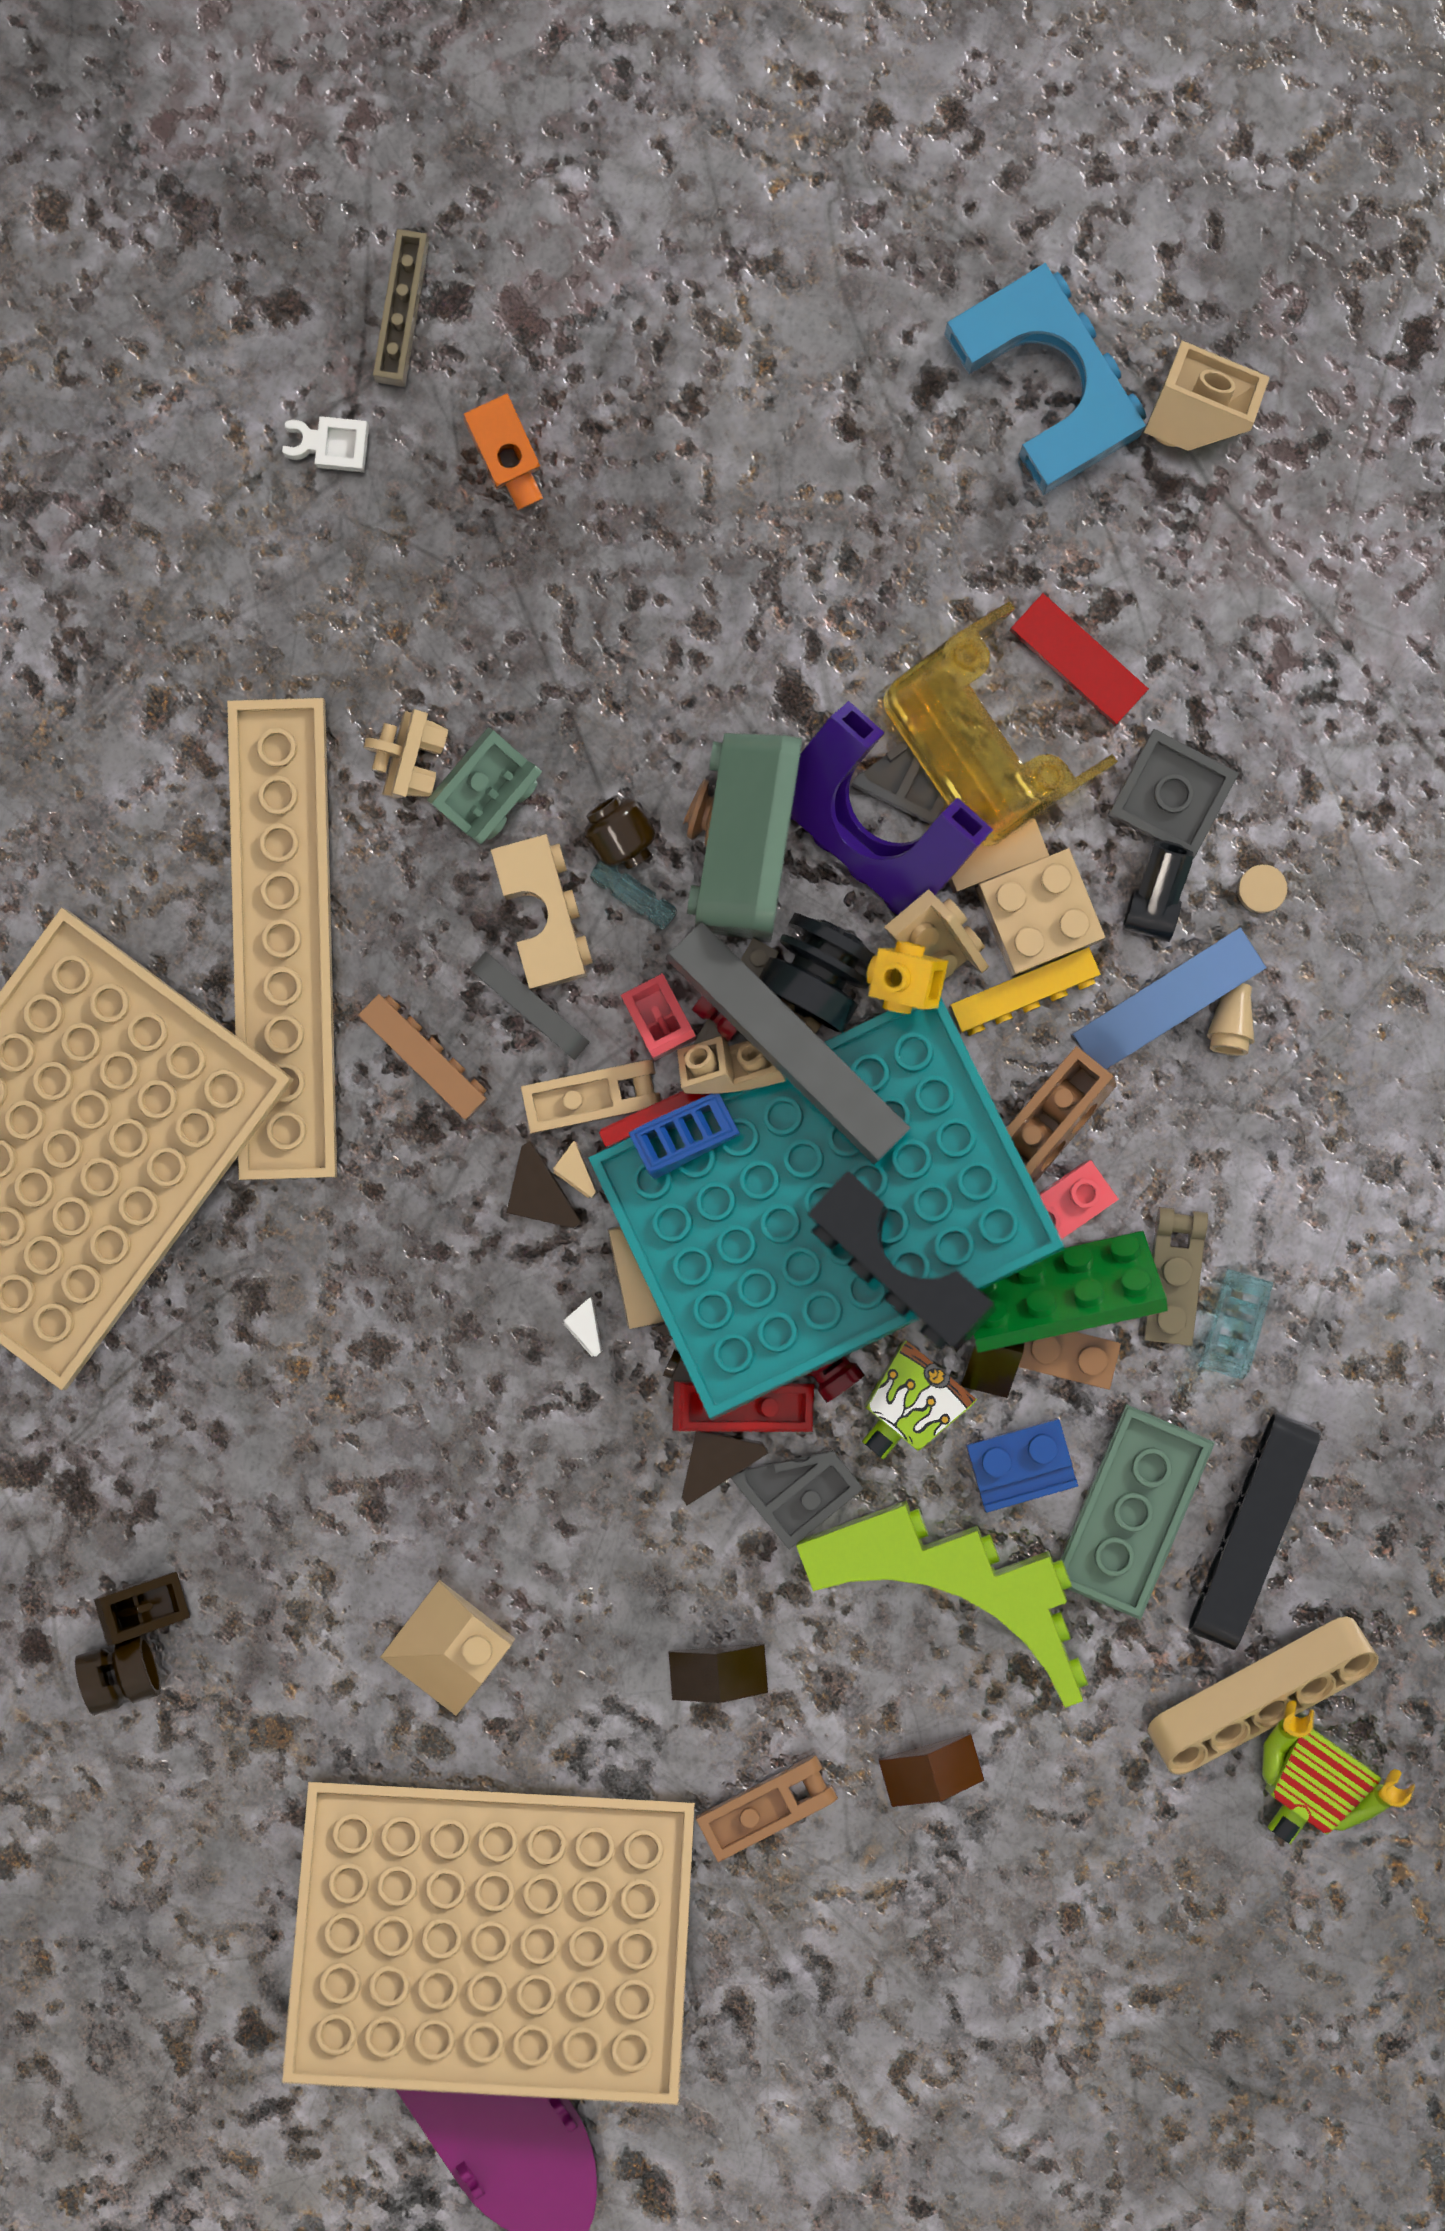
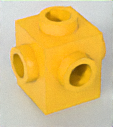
[867,941,948,1014]

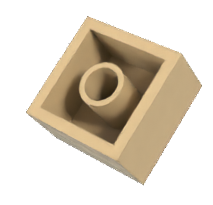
[975,848,1106,978]

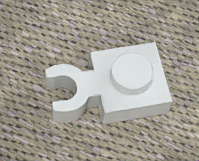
[282,416,369,472]

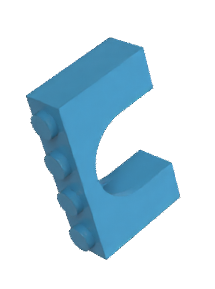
[944,263,1147,495]

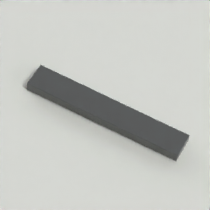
[665,922,910,1165]

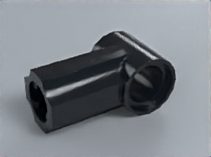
[1123,841,1194,942]

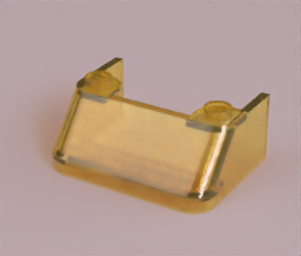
[883,601,1118,846]

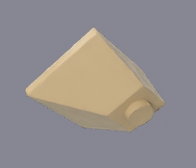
[1144,341,1270,451]
[380,1580,515,1716]

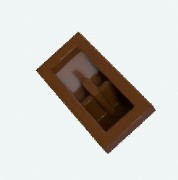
[878,1733,984,1807]

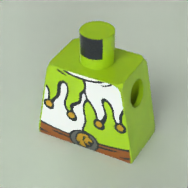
[862,1339,977,1460]

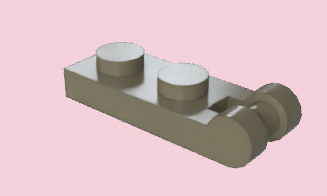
[1142,1207,1208,1346]

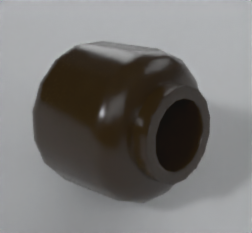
[584,795,656,869]

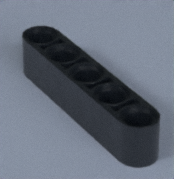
[1188,1412,1321,1650]

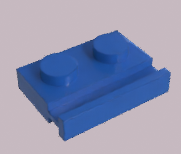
[965,1418,1078,1513]

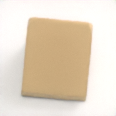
[553,1141,598,1199]

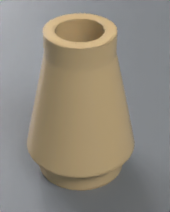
[1207,983,1255,1056]

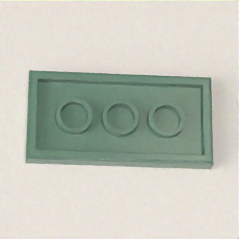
[1059,1404,1215,1620]

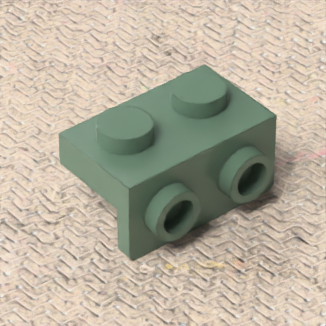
[427,727,542,844]

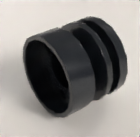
[759,913,877,1033]

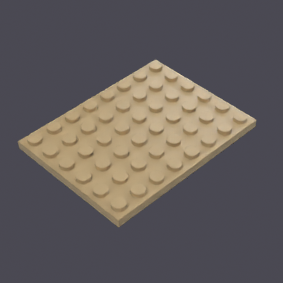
[0,907,294,1391]
[282,1782,695,2105]

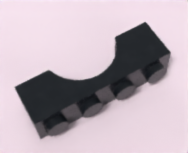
[808,1171,997,1353]

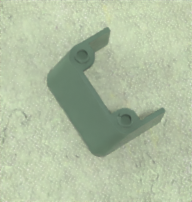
[687,733,802,943]

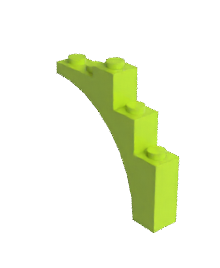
[796,1500,1088,1708]

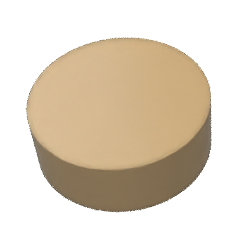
[1237,865,1287,914]

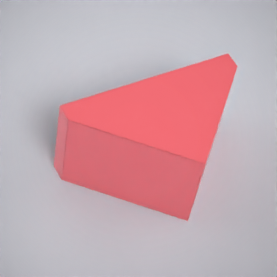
[621,973,696,1061]

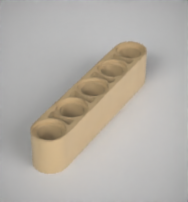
[1147,1617,1379,1775]

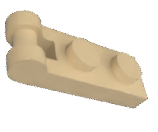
[521,1060,661,1134]

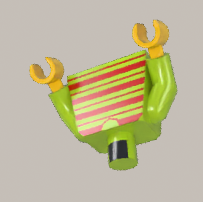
[1262,1701,1415,1844]

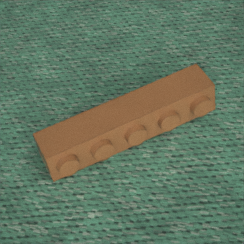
[358,994,488,1121]

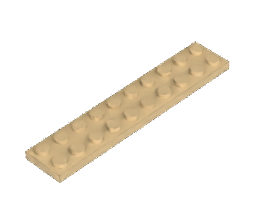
[227,698,337,1180]

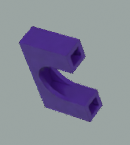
[790,701,994,915]

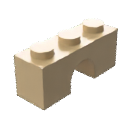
[491,834,593,992]

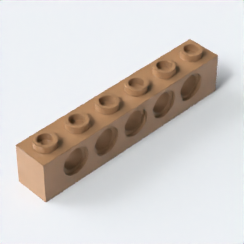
[1006,1046,1117,1184]

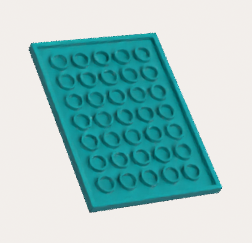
[588,997,1065,1420]

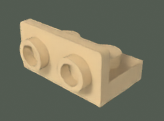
[884,889,989,979]

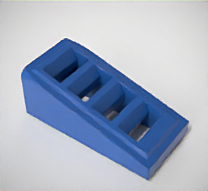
[628,1093,741,1180]

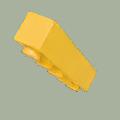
[949,947,1101,1036]

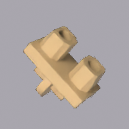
[363,709,448,799]

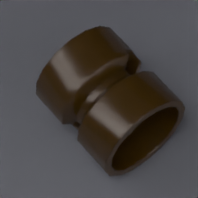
[75,1635,161,1716]

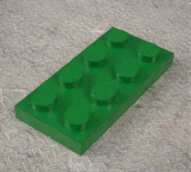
[973,1231,1168,1353]

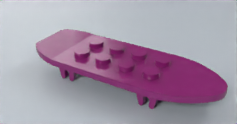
[395,2089,597,2231]

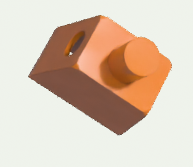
[463,393,544,511]

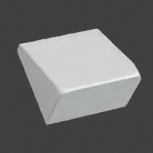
[563,1297,602,1357]

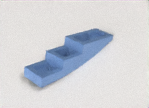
[1072,927,1267,1069]

